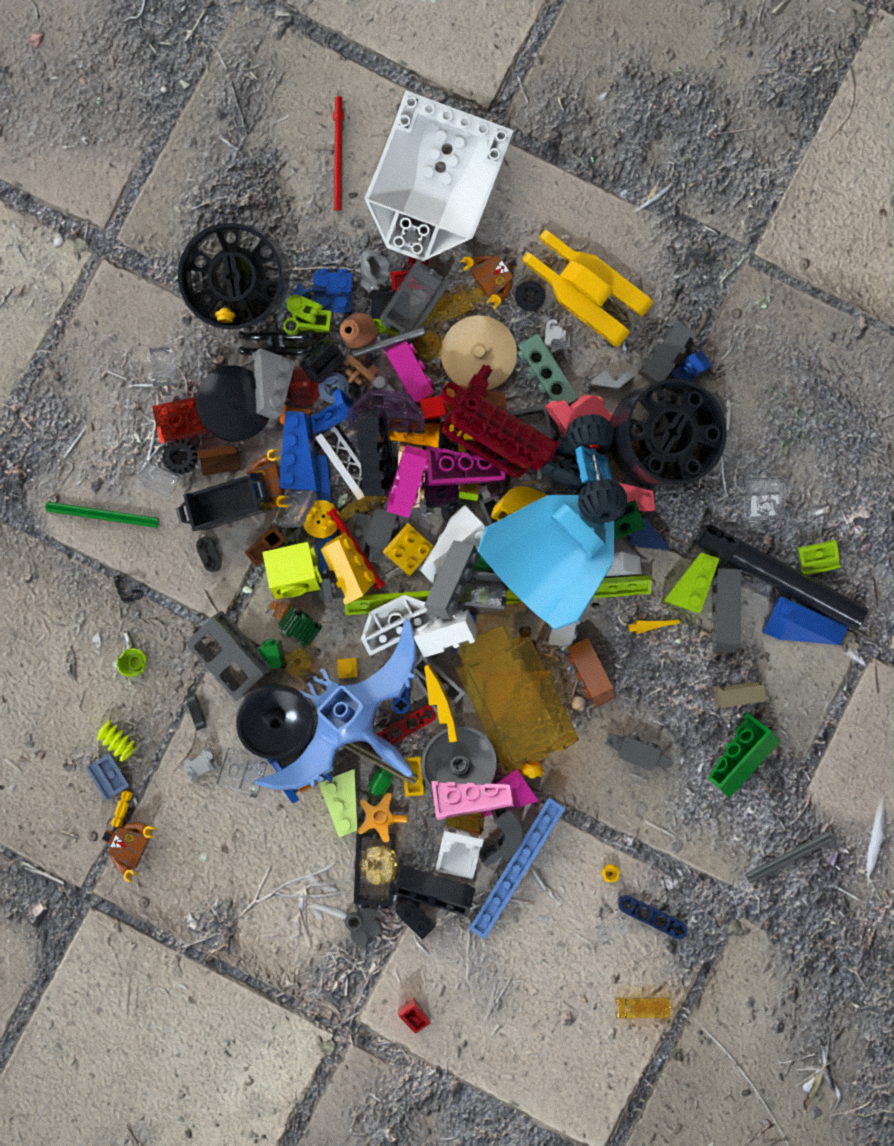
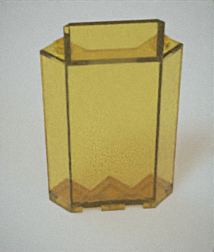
[456,625,579,771]

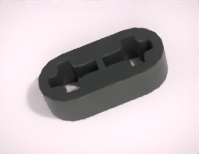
[196,537,222,572]
[185,693,207,731]

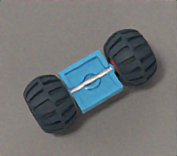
[566,414,627,523]

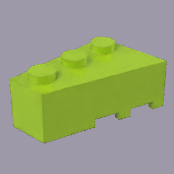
[662,552,719,614]

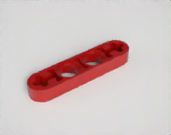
[370,705,437,750]

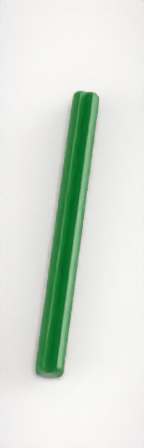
[46,501,159,528]

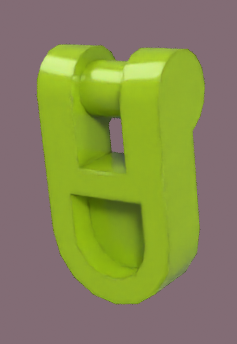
[286,294,323,324]

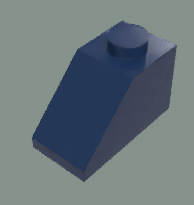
[626,518,670,551]

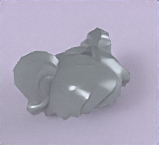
[360,250,389,293]

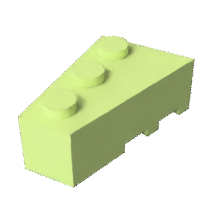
[318,768,358,837]

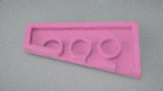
[431,781,514,820]

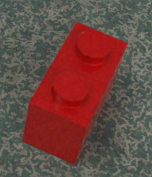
[420,396,449,423]

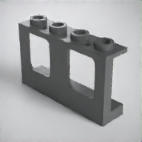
[185,611,273,701]

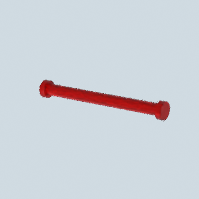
[326,506,385,589]

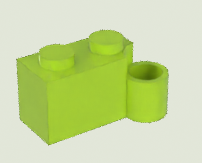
[283,308,333,336]

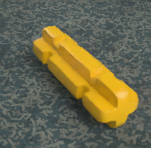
[111,790,132,828]

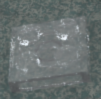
[271,491,317,528]

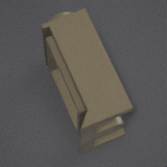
[712,681,769,708]

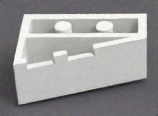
[414,609,478,657]

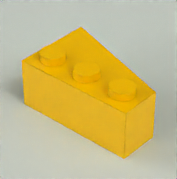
[321,533,375,605]

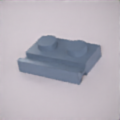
[86,753,131,801]

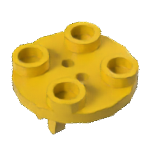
[302,500,341,539]

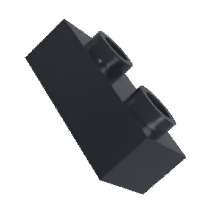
[395,898,436,940]

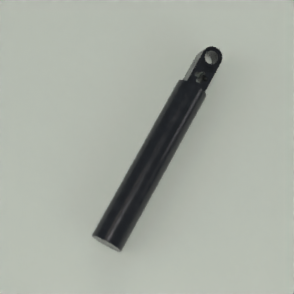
[697,525,868,631]

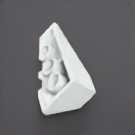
[420,505,486,584]

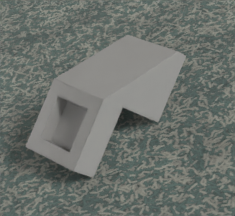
[589,370,634,390]

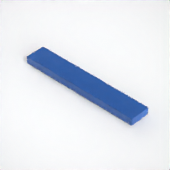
[311,455,336,571]

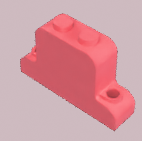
[545,395,613,438]

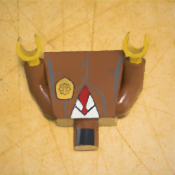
[460,255,518,309]
[246,449,289,508]
[102,822,157,883]

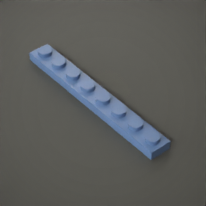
[469,797,566,939]

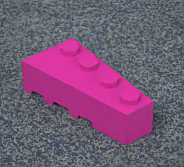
[424,446,505,486]

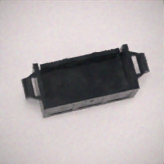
[176,473,273,531]

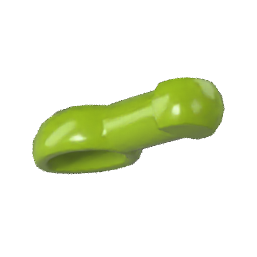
[373,319,398,337]

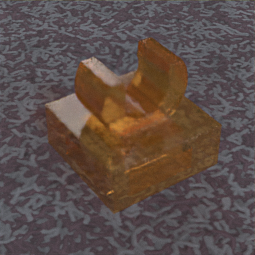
[269,600,291,621]

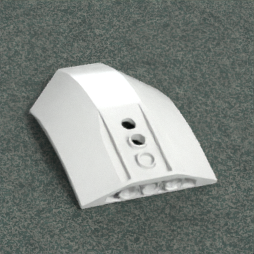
[364,91,514,261]

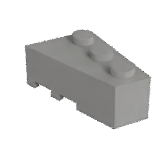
[253,348,295,420]
[413,655,468,719]

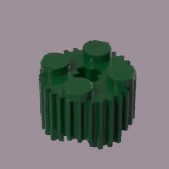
[278,605,323,648]

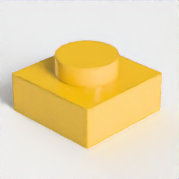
[337,658,358,678]

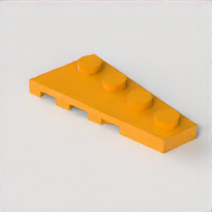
[387,421,440,448]

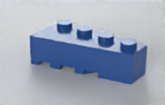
[279,411,322,492]

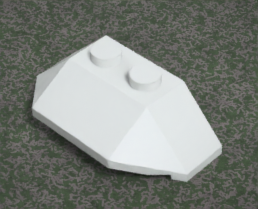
[605,538,642,578]
[361,595,438,656]

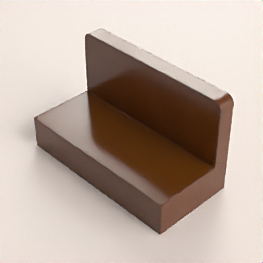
[197,445,240,475]

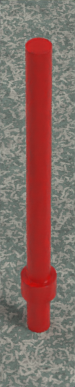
[333,96,344,211]

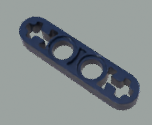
[617,895,688,939]

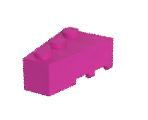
[383,341,434,404]
[387,445,430,518]
[477,768,539,818]

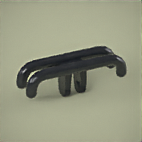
[238,330,314,356]

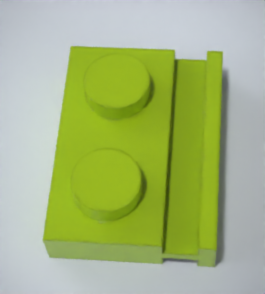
[797,540,841,575]

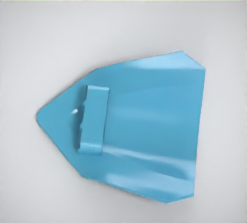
[477,495,614,630]

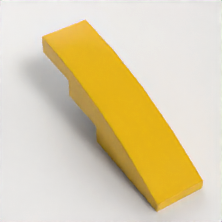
[425,664,459,742]

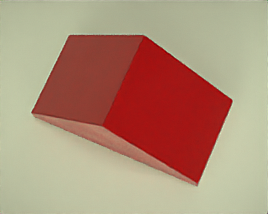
[398,998,431,1034]

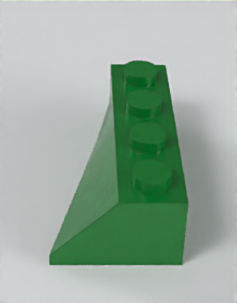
[708,712,781,799]

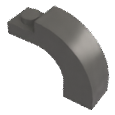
[479,806,522,868]

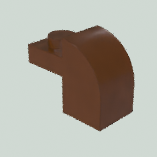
[244,526,286,567]

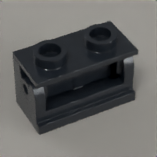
[299,339,346,384]

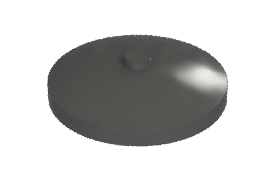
[421,726,498,793]

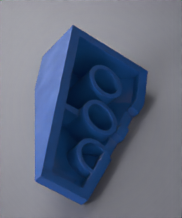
[762,596,848,645]

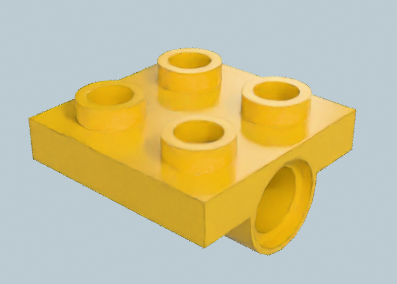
[382,523,434,576]

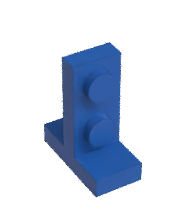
[670,350,712,381]
[310,388,361,435]

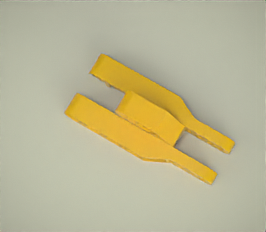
[521,230,654,348]

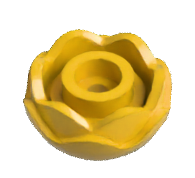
[520,761,544,778]

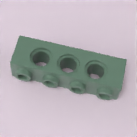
[517,333,578,405]

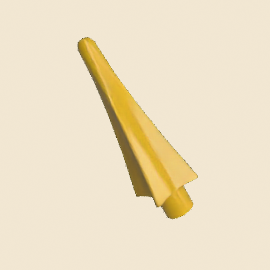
[628,619,681,634]

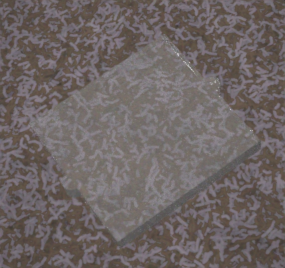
[741,581,770,618]

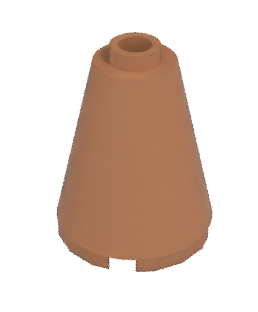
[340,313,378,350]

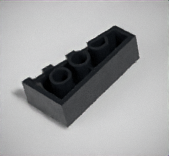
[355,409,397,496]

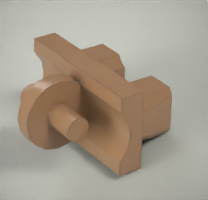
[344,355,380,388]

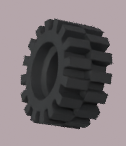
[162,439,198,474]

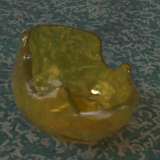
[414,331,443,360]

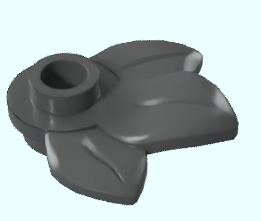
[345,908,382,947]

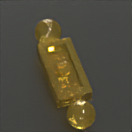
[418,288,485,326]

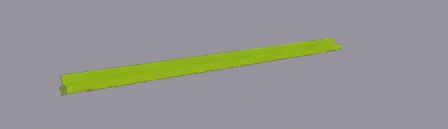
[344,576,652,616]

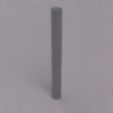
[352,327,426,358]

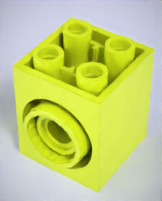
[262,542,322,600]

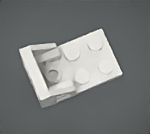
[435,826,484,879]

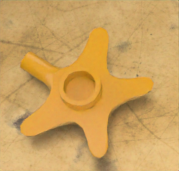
[358,793,408,842]

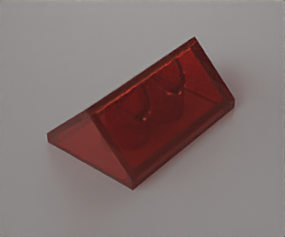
[152,396,210,444]

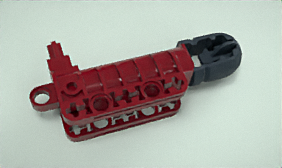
[441,364,587,490]

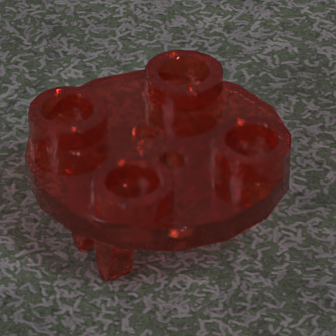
[287,369,320,407]

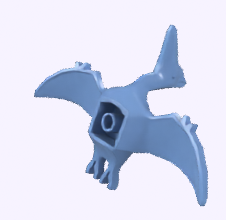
[255,618,417,790]

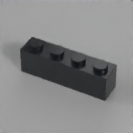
[393,865,476,917]

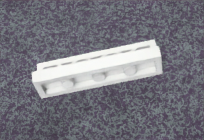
[315,426,368,502]

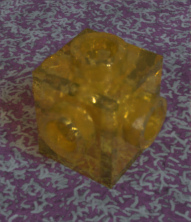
[284,647,313,678]

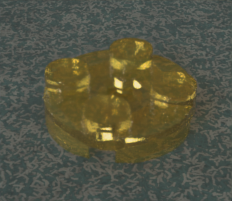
[359,845,398,885]

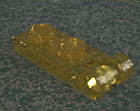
[339,491,390,521]
[615,997,670,1019]

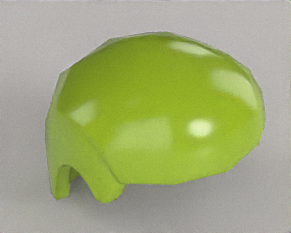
[116,648,148,677]

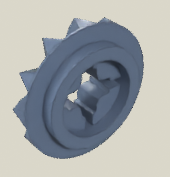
[318,373,349,403]

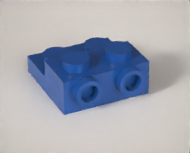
[313,268,353,313]

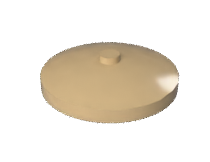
[441,315,517,390]

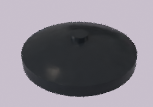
[195,365,269,442]
[236,684,314,759]

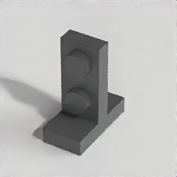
[311,579,345,602]

